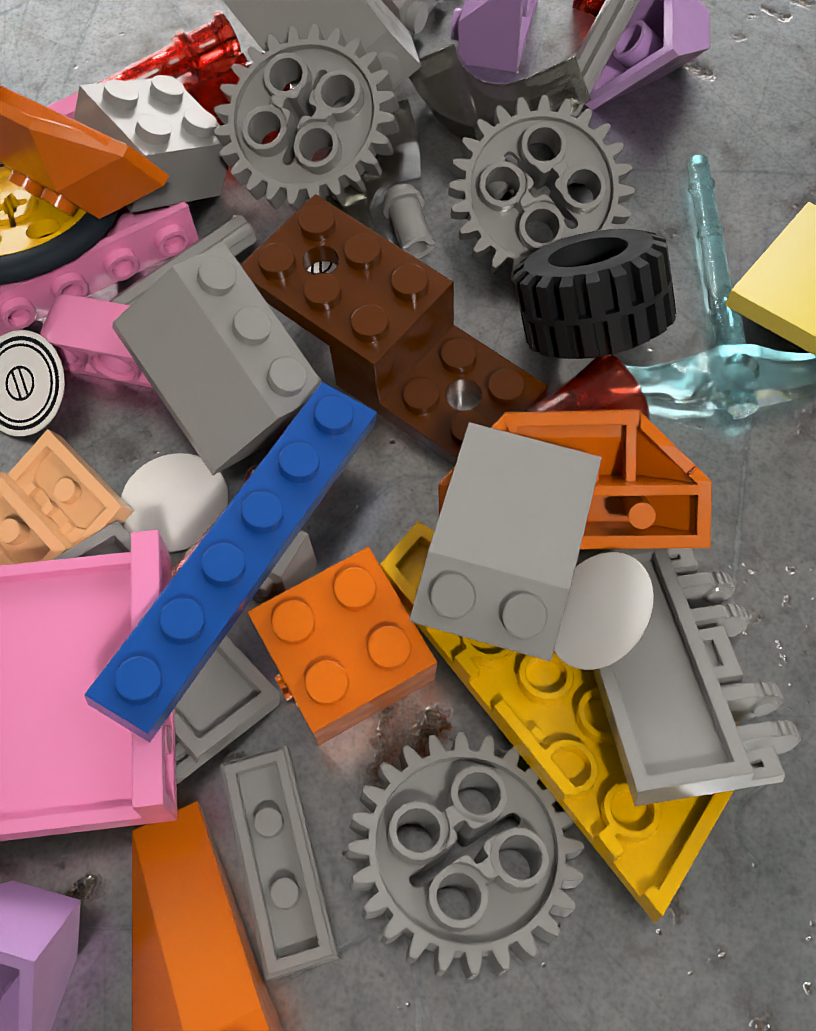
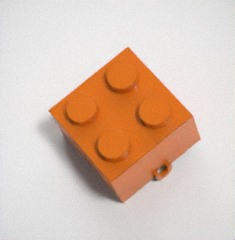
[247,546,437,746]

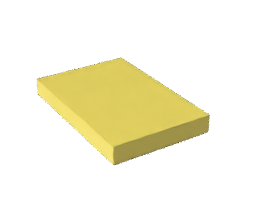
[725,202,816,356]

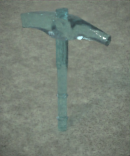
[612,154,816,419]

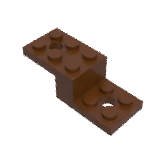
[241,194,548,467]

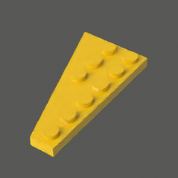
[380,521,740,923]

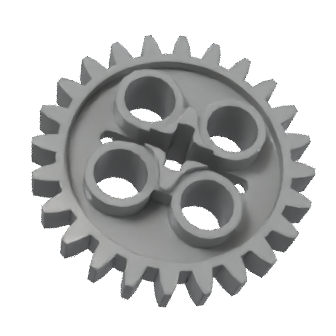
[214,24,399,213]
[448,95,635,283]
[346,732,585,980]

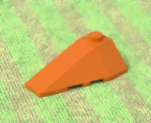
[132,801,284,1031]

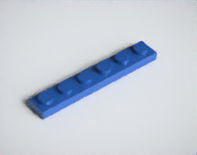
[84,382,377,742]

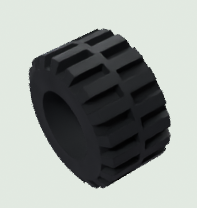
[513,229,677,359]

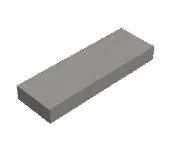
[220,745,340,981]

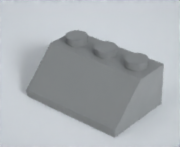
[112,243,322,475]

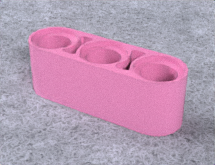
[39,294,153,388]

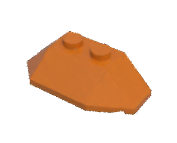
[0,85,169,219]
[438,410,712,549]

